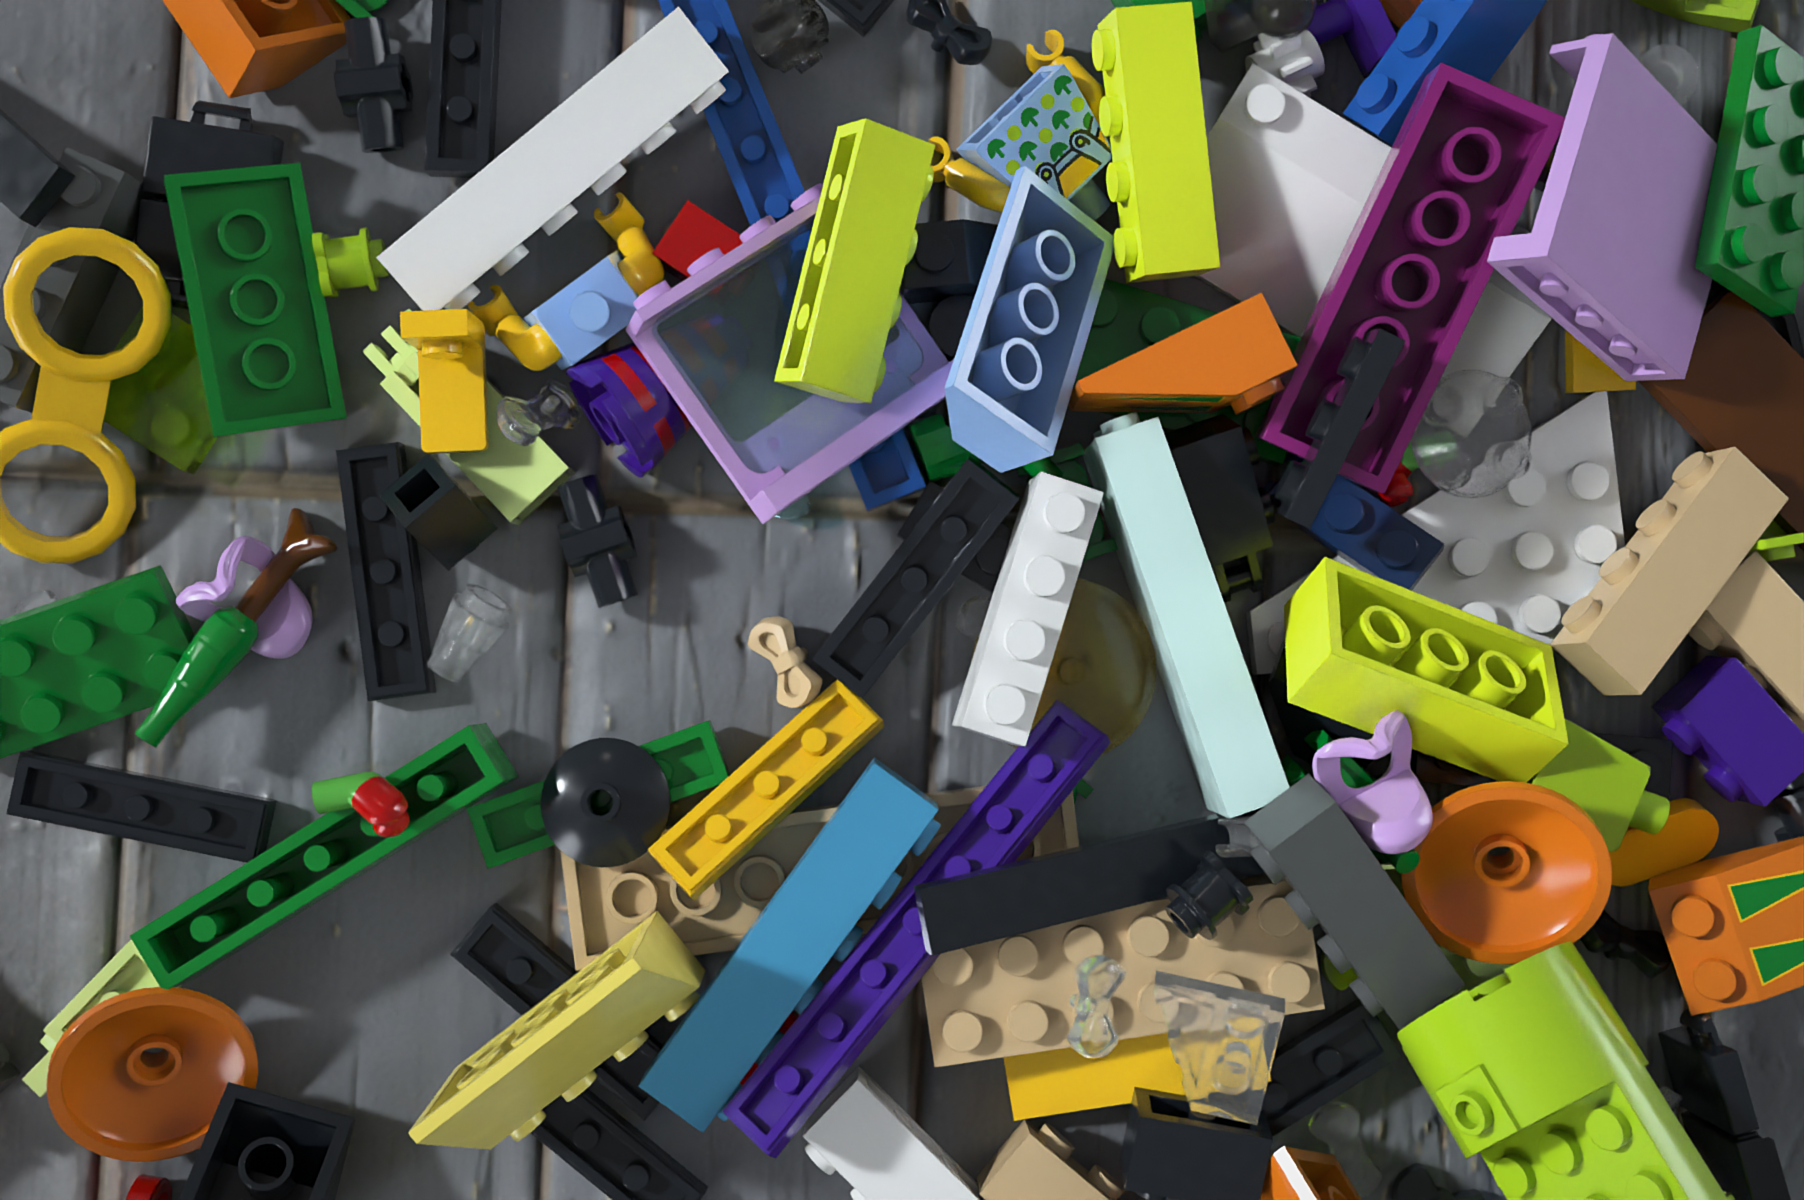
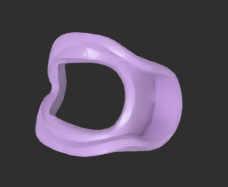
[176,536,313,659]
[1312,710,1433,854]

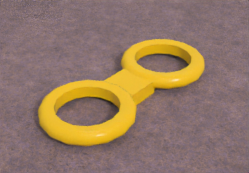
[0,227,172,564]

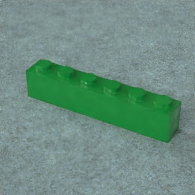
[130,723,519,990]

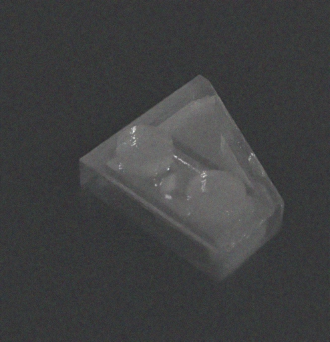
[1153,971,1285,1125]

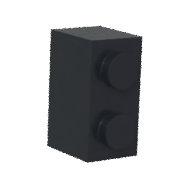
[1120,1087,1273,1200]

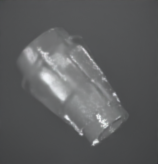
[427,584,512,682]

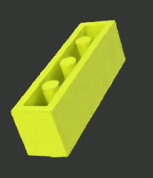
[1092,2,1220,283]
[774,118,935,403]

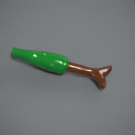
[135,508,337,748]

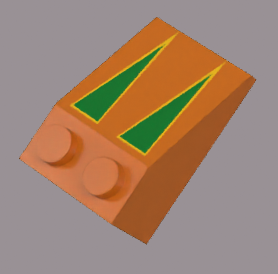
[1068,292,1298,415]
[1648,836,1804,1016]

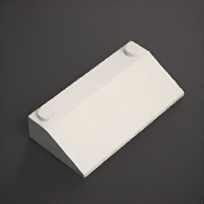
[1195,63,1552,440]

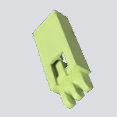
[363,308,575,526]

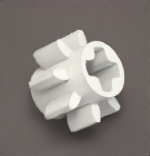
[1245,22,1325,98]

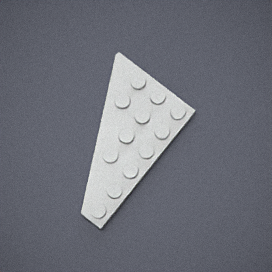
[1246,391,1625,675]

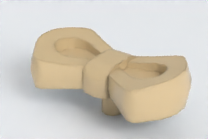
[748,616,822,708]

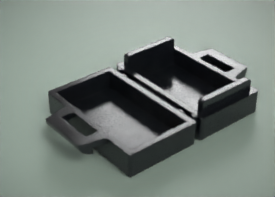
[135,100,284,309]
[1658,1008,1791,1200]

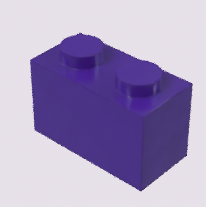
[1651,656,1804,807]

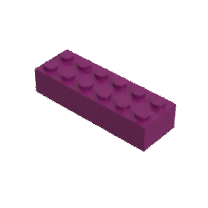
[1254,62,1565,494]

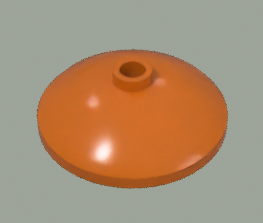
[1401,781,1612,964]
[46,987,258,1162]

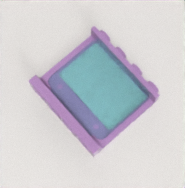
[625,183,954,524]

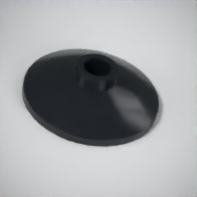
[541,738,671,868]

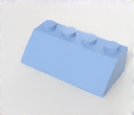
[944,166,1114,473]

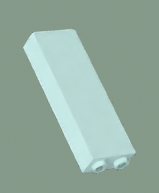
[1083,412,1290,819]

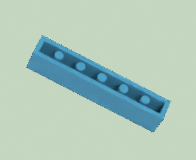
[638,757,941,1133]

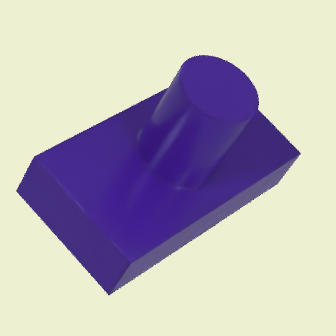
[1293,0,1397,78]

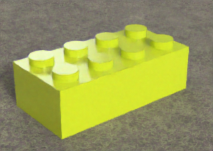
[1284,557,1569,783]

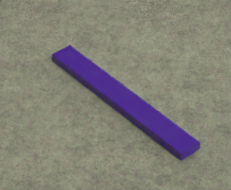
[722,699,1111,1158]

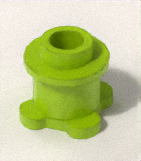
[312,227,390,298]

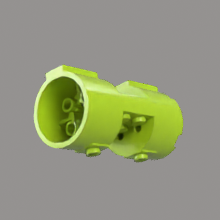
[1397,941,1735,1200]

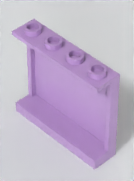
[1487,33,1717,381]

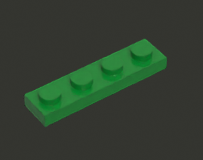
[466,720,730,869]

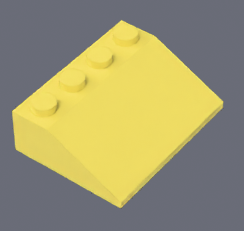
[408,910,705,1150]

